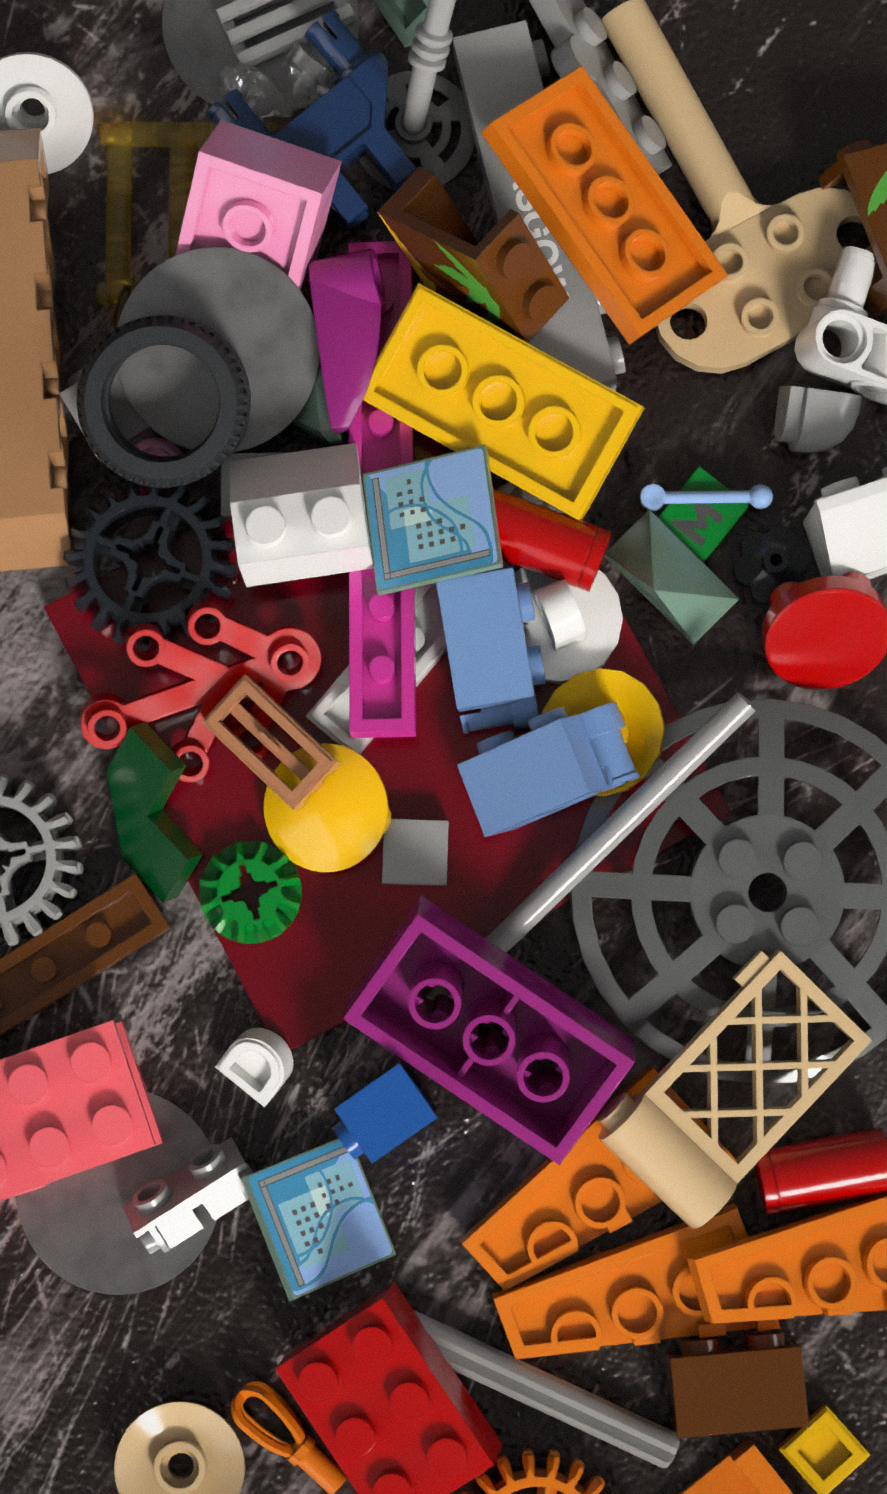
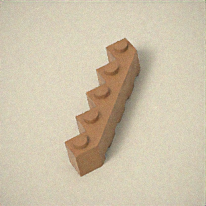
[0,128,76,572]

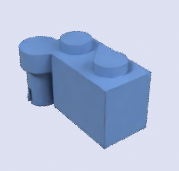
[436,568,546,734]
[457,702,640,837]

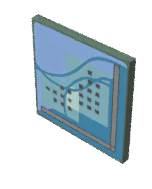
[362,445,503,596]
[241,1138,396,1301]

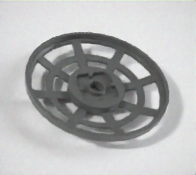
[570,699,887,1084]

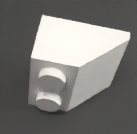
[229,443,374,587]

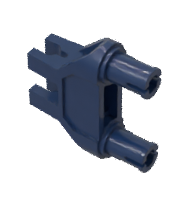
[206,10,416,232]

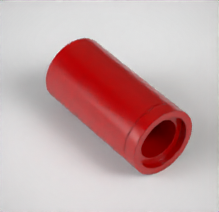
[493,488,612,592]
[754,1127,887,1216]

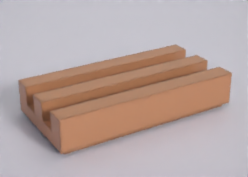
[201,675,341,811]

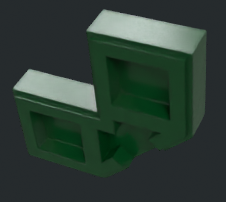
[106,722,203,903]

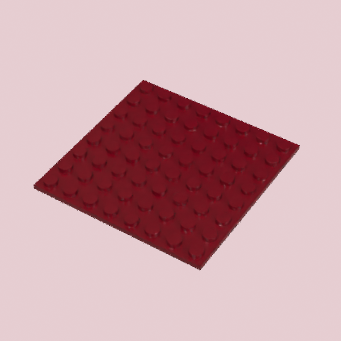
[44,429,732,1050]

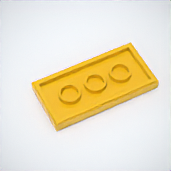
[363,283,645,521]

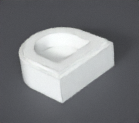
[215,1028,293,1107]

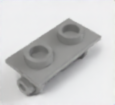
[122,1137,254,1254]

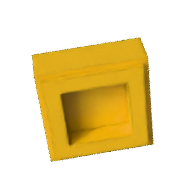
[777,1403,870,1494]

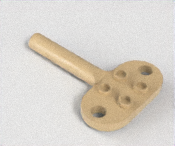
[602,0,883,374]

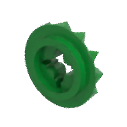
[199,841,302,944]

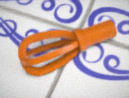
[231,1381,347,1494]

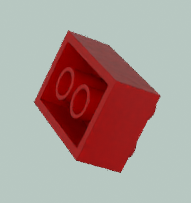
[275,1282,503,1494]

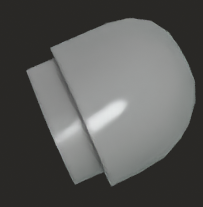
[774,386,862,453]

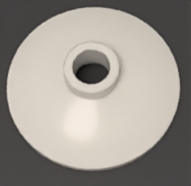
[0,52,94,174]

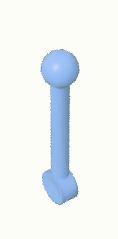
[640,484,773,511]

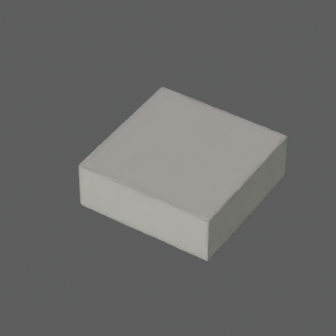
[382,819,449,886]

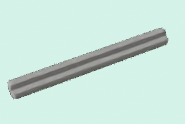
[414,1310,680,1468]

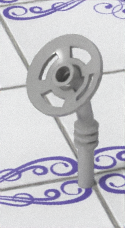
[359,0,475,191]

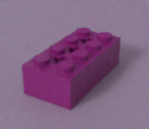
[343,895,635,1165]

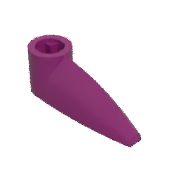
[309,248,385,434]

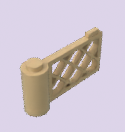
[598,949,872,1229]

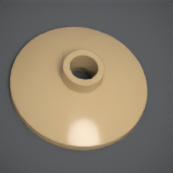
[114,1401,245,1494]

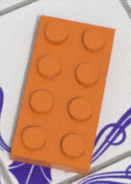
[481,66,729,345]

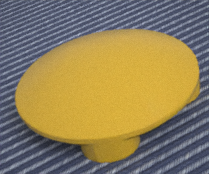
[264,743,391,872]

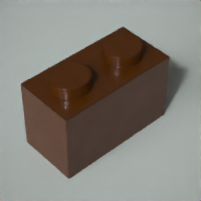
[666,1331,809,1438]

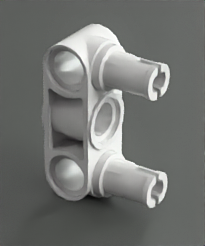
[795,246,887,405]

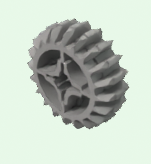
[0,774,83,946]

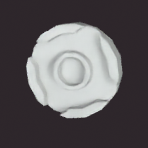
[515,568,623,685]

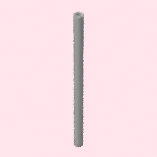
[425,692,756,1000]

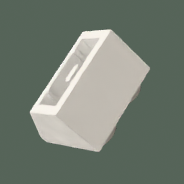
[803,467,887,579]

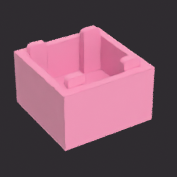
[175,120,342,291]

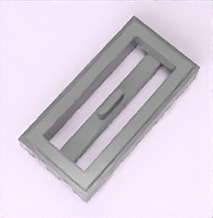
[216,0,355,71]

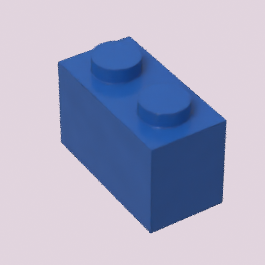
[332,1063,439,1164]

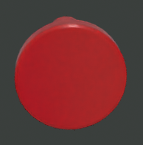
[762,572,887,690]

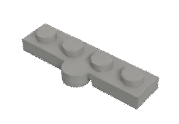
[529,0,672,175]

